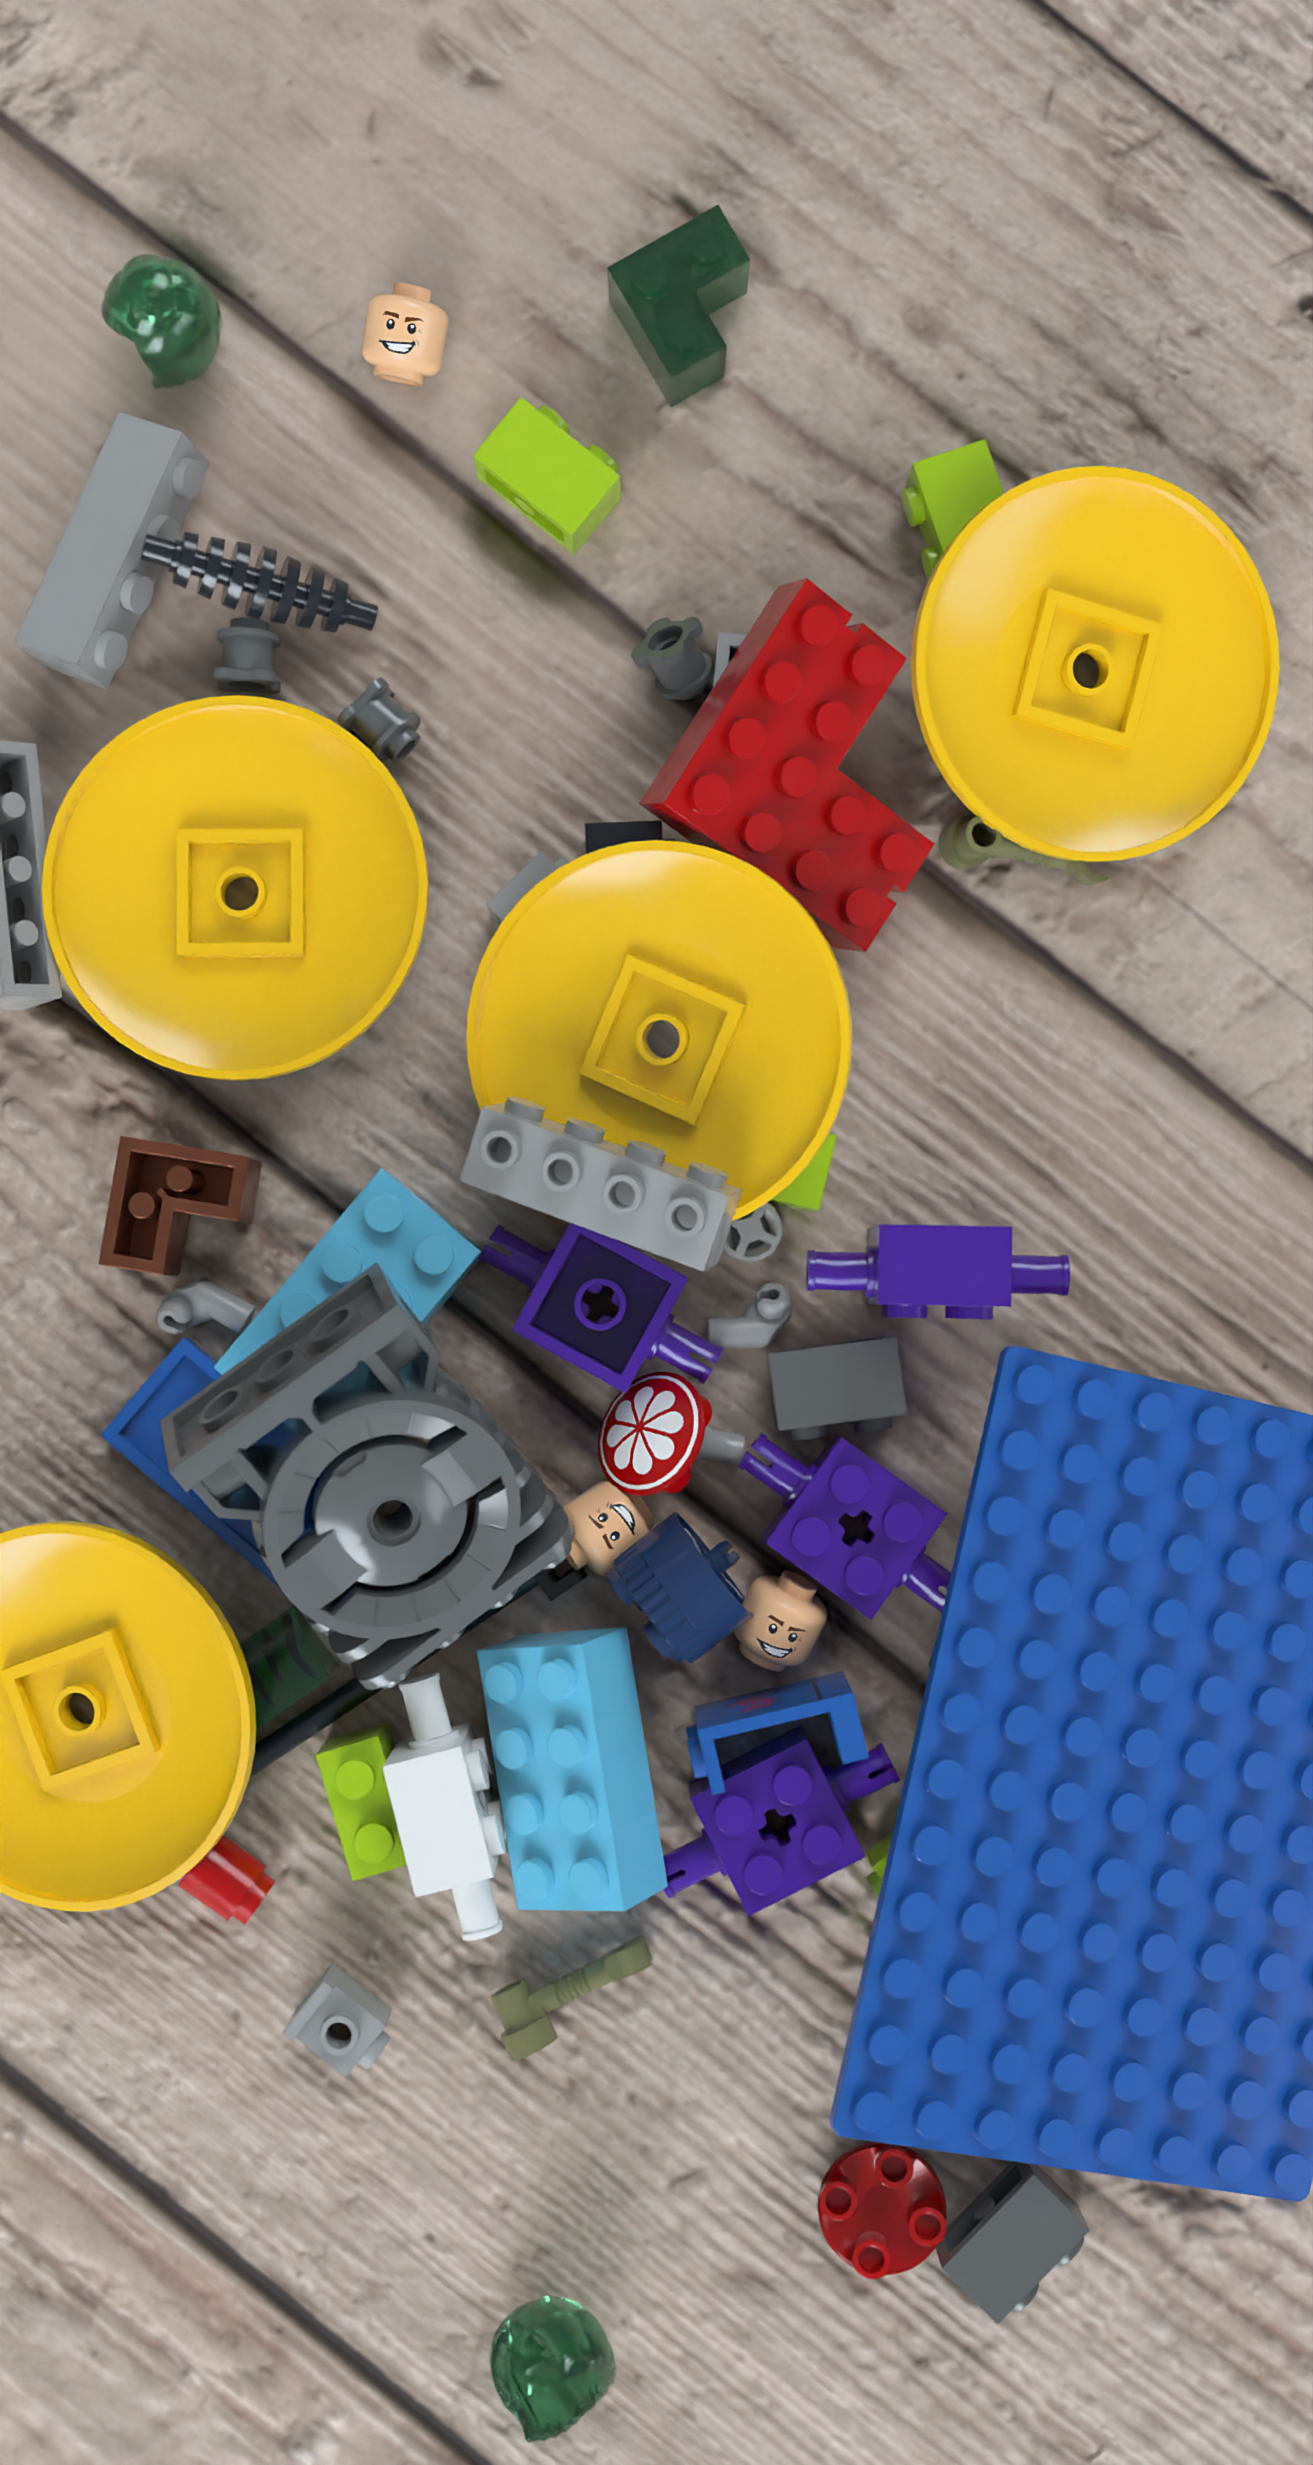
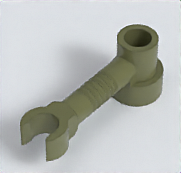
[938,815,1109,886]
[490,1935,653,2061]

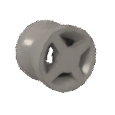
[723,1203,783,1263]

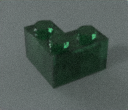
[607,205,750,408]

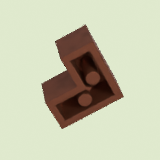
[98,1136,263,1276]

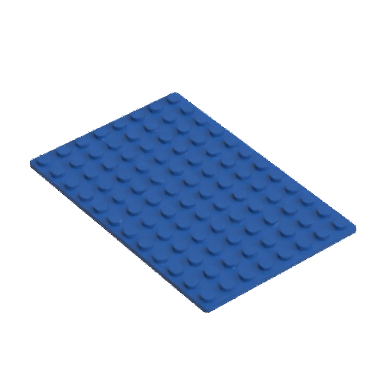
[829,1345,1313,2202]

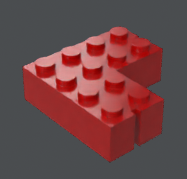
[639,578,934,952]

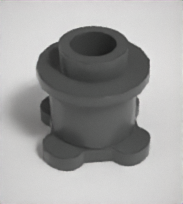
[212,617,281,694]
[631,617,715,700]
[337,677,420,763]

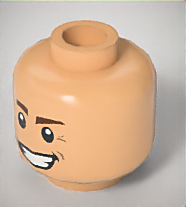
[361,283,449,386]
[564,1480,655,1577]
[734,1570,828,1672]

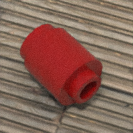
[178,1835,276,1925]

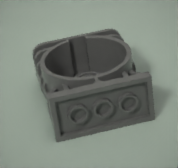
[160,1262,575,1690]

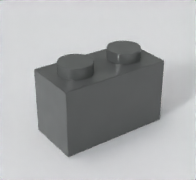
[765,1336,907,1440]
[936,2161,1090,2325]

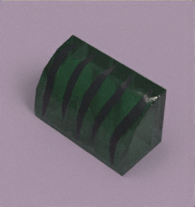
[239,1605,340,1730]

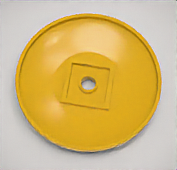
[911,466,1280,862]
[42,695,429,1081]
[466,840,853,1221]
[0,1521,256,1912]

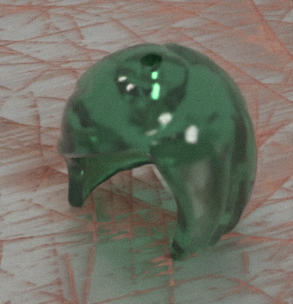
[101,254,223,388]
[490,2296,617,2442]

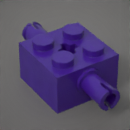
[479,1223,724,1393]
[806,1224,1070,1319]
[737,1433,951,1620]
[663,1725,901,1916]

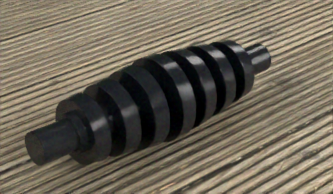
[140,532,378,633]

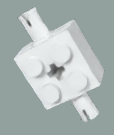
[383,1672,506,1941]

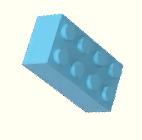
[213,1168,483,1375]
[477,1627,668,1911]

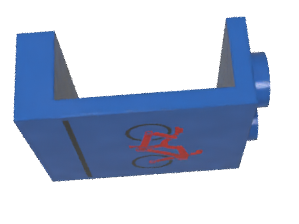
[686,1671,869,1795]

